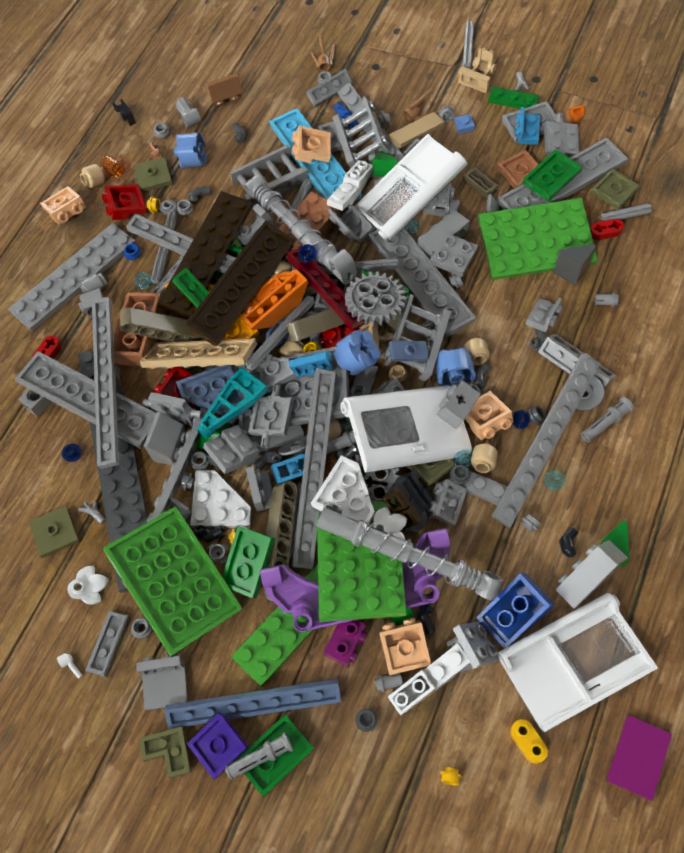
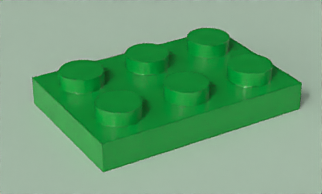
[522,149,582,202]
[222,526,275,598]
[235,714,315,797]

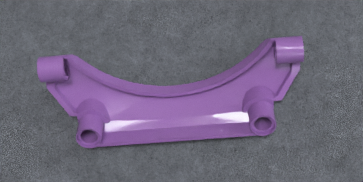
[260,528,450,632]

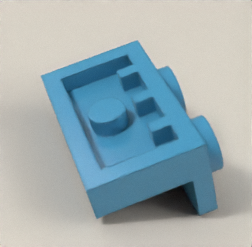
[515,107,540,145]
[289,352,334,378]

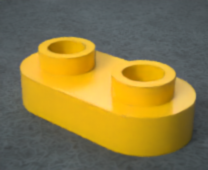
[510,719,548,764]

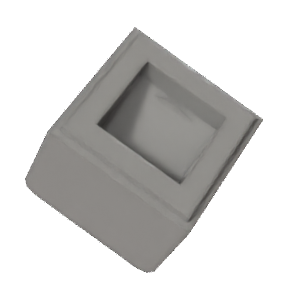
[486,194,500,213]
[169,498,192,522]

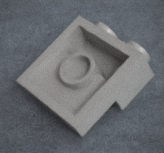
[203,425,260,474]

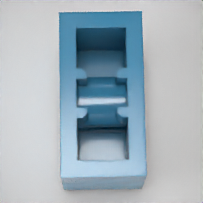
[271,454,305,485]

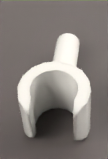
[57,653,83,679]

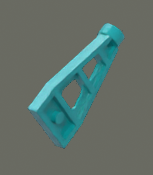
[196,367,269,439]

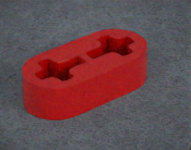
[590,219,624,240]
[32,335,61,359]

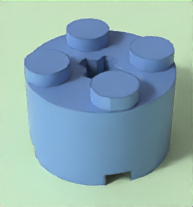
[174,133,207,168]
[334,330,381,375]
[434,348,476,386]

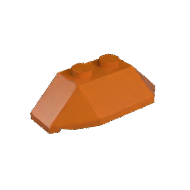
[241,269,308,330]

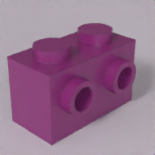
[324,620,368,667]

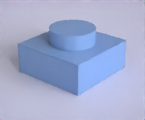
[454,114,475,134]

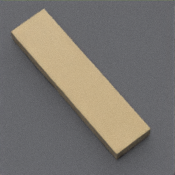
[388,112,445,149]

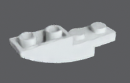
[327,160,373,211]
[388,643,470,715]

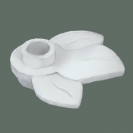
[372,507,407,540]
[67,566,109,605]

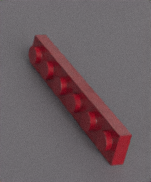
[287,247,365,329]

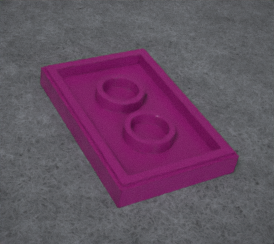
[606,715,672,801]

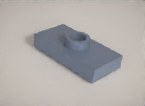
[389,341,428,361]

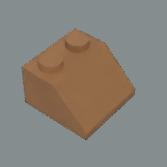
[204,73,242,106]

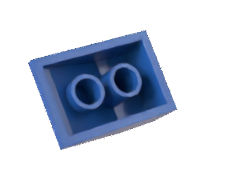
[476,573,556,649]

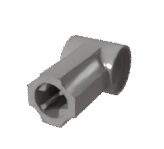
[175,97,201,128]

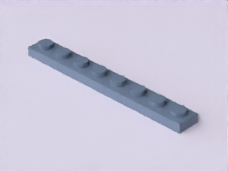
[164,678,341,729]

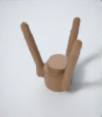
[311,33,336,72]
[403,88,440,122]

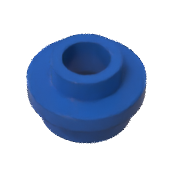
[124,243,141,260]

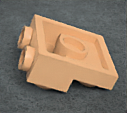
[292,125,331,163]
[40,186,86,225]
[465,391,513,440]
[378,617,431,675]

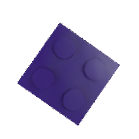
[187,713,249,779]

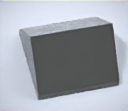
[553,244,596,285]

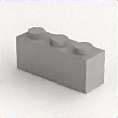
[418,210,470,259]

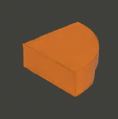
[568,105,585,124]

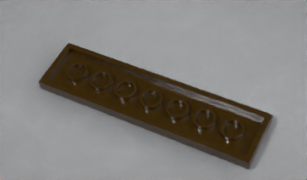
[158,191,253,318]
[185,220,295,346]

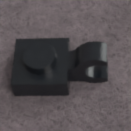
[112,99,136,126]

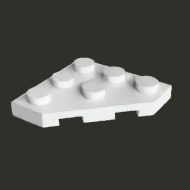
[311,456,375,525]
[190,470,252,528]

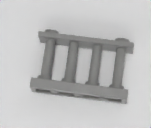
[332,96,389,168]
[230,145,308,210]
[384,294,451,381]

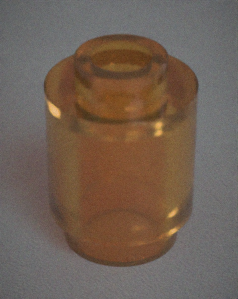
[100,156,124,178]

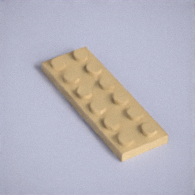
[140,338,257,369]

